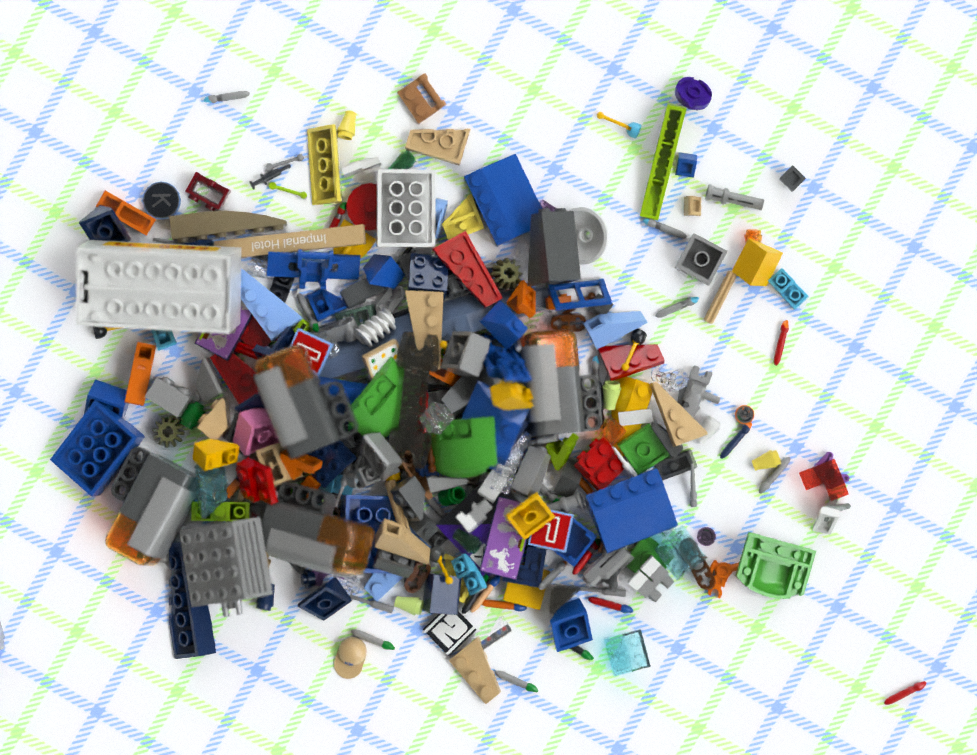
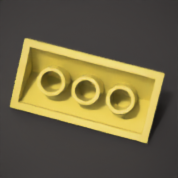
[307,124,342,205]

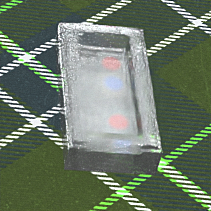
[471,615,514,651]

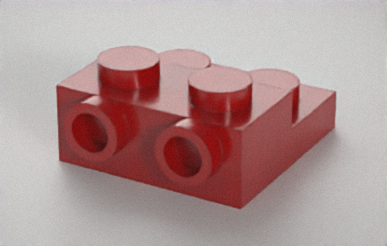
[573,437,624,491]
[236,457,278,505]

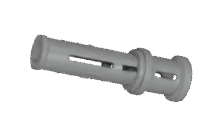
[705,184,765,211]
[547,491,585,513]

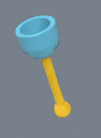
[597,112,642,139]

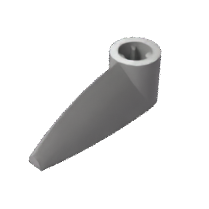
[309,316,358,343]

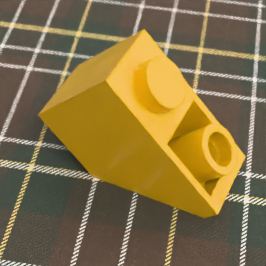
[490,380,533,410]
[192,439,239,471]

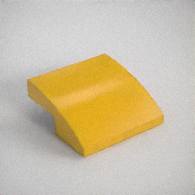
[503,563,550,610]

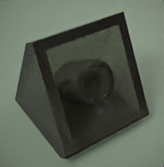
[549,582,581,614]

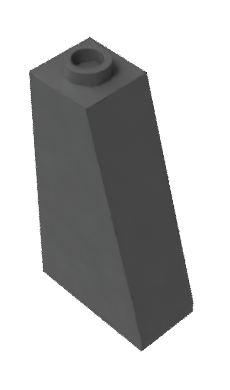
[441,364,505,420]

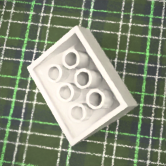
[376,169,436,247]

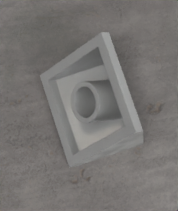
[360,433,403,481]

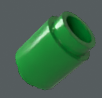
[179,401,206,430]
[438,486,465,507]

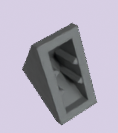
[553,458,582,497]

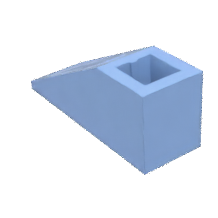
[583,311,648,349]

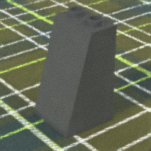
[527,208,581,286]

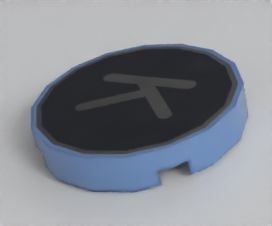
[142,181,181,220]

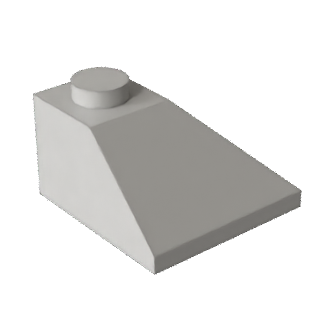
[195,357,226,402]

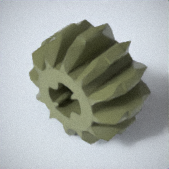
[490,258,523,291]
[152,415,185,448]

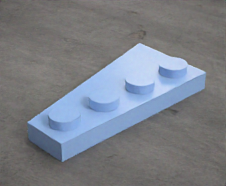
[241,269,303,341]
[364,525,431,602]

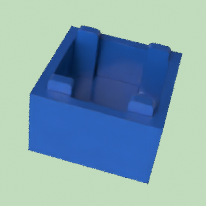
[552,518,597,567]

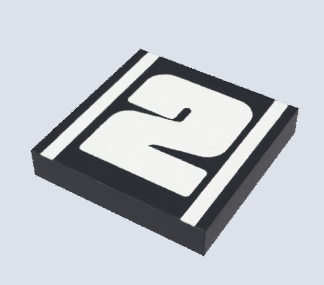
[423,611,477,657]

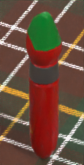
[329,201,347,228]
[572,538,601,575]

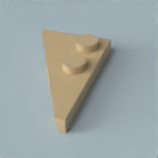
[649,381,708,447]

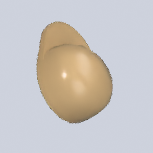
[334,637,367,679]

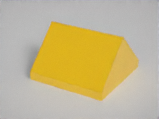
[732,237,783,286]
[505,492,555,540]

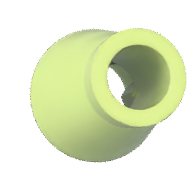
[602,380,621,410]
[394,596,424,616]

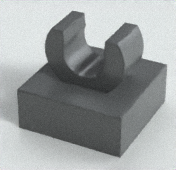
[779,165,806,192]
[587,293,614,316]

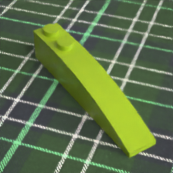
[640,102,686,220]

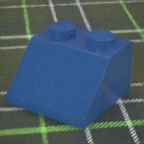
[84,379,129,419]

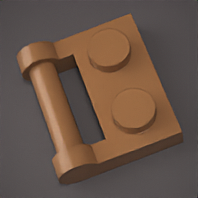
[397,73,447,124]

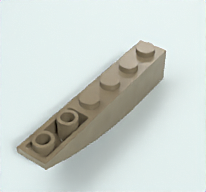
[169,211,288,243]

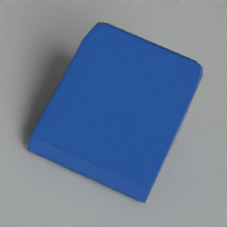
[675,152,697,178]

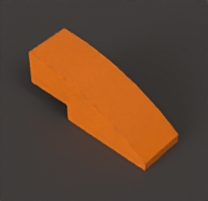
[95,190,156,236]

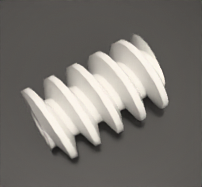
[353,308,396,347]

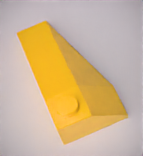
[611,376,652,457]

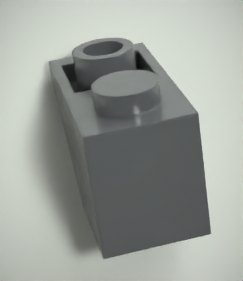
[390,476,426,522]
[407,512,448,548]

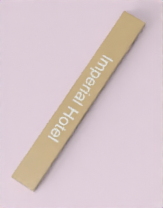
[214,224,366,258]

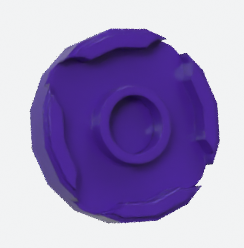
[674,77,712,110]

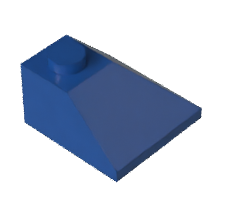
[480,300,528,349]
[550,598,593,653]

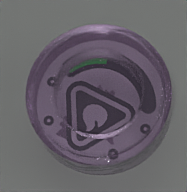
[696,527,716,546]

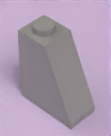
[511,445,551,498]

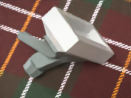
[812,494,851,535]

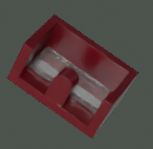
[185,171,231,211]

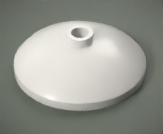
[568,207,609,265]

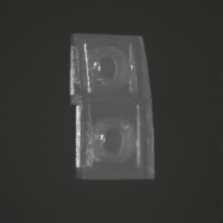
[504,431,532,472]

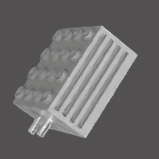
[179,517,273,617]

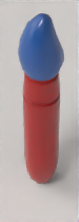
[588,597,634,613]

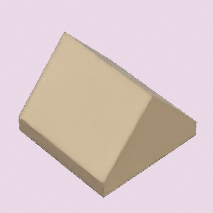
[684,196,702,216]

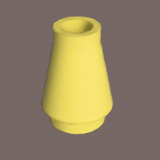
[337,110,357,140]
[752,450,781,471]

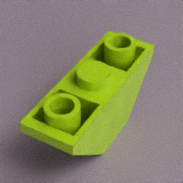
[191,501,250,521]

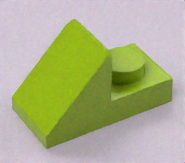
[546,433,579,471]

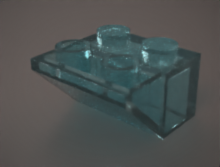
[195,466,228,519]
[654,524,708,581]
[603,629,651,677]

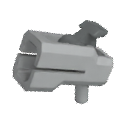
[582,547,634,592]

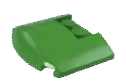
[347,357,420,438]
[428,417,497,478]
[735,531,816,599]

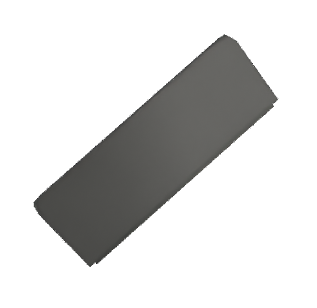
[373,548,415,578]

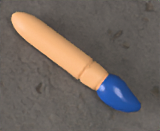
[470,575,501,613]

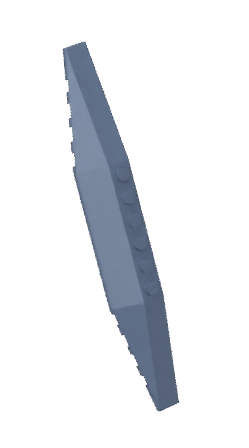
[289,287,560,385]

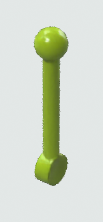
[269,182,307,199]

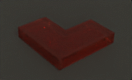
[799,458,849,501]

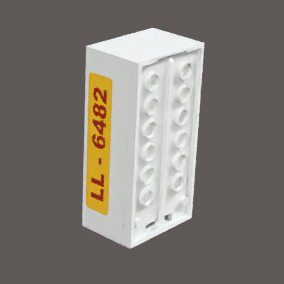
[76,240,241,334]

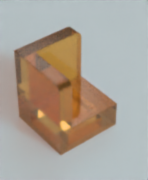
[595,418,627,445]

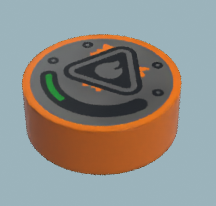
[735,405,754,424]

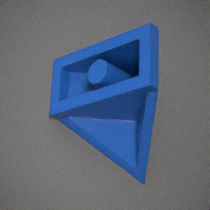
[363,254,405,290]
[307,289,347,322]

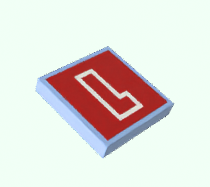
[283,328,334,378]
[528,510,574,553]

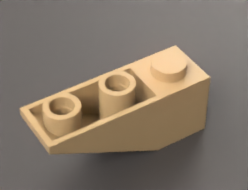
[374,519,431,565]

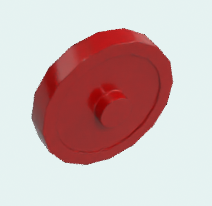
[346,183,377,231]

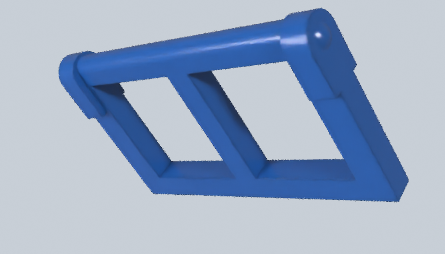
[547,278,612,311]

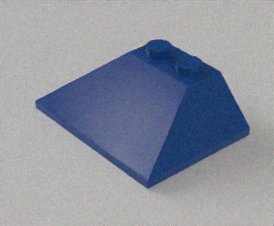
[462,380,529,473]

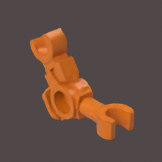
[708,560,739,599]

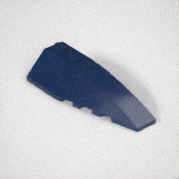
[169,542,216,659]

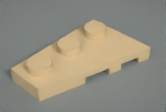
[405,128,471,166]
[449,636,501,704]

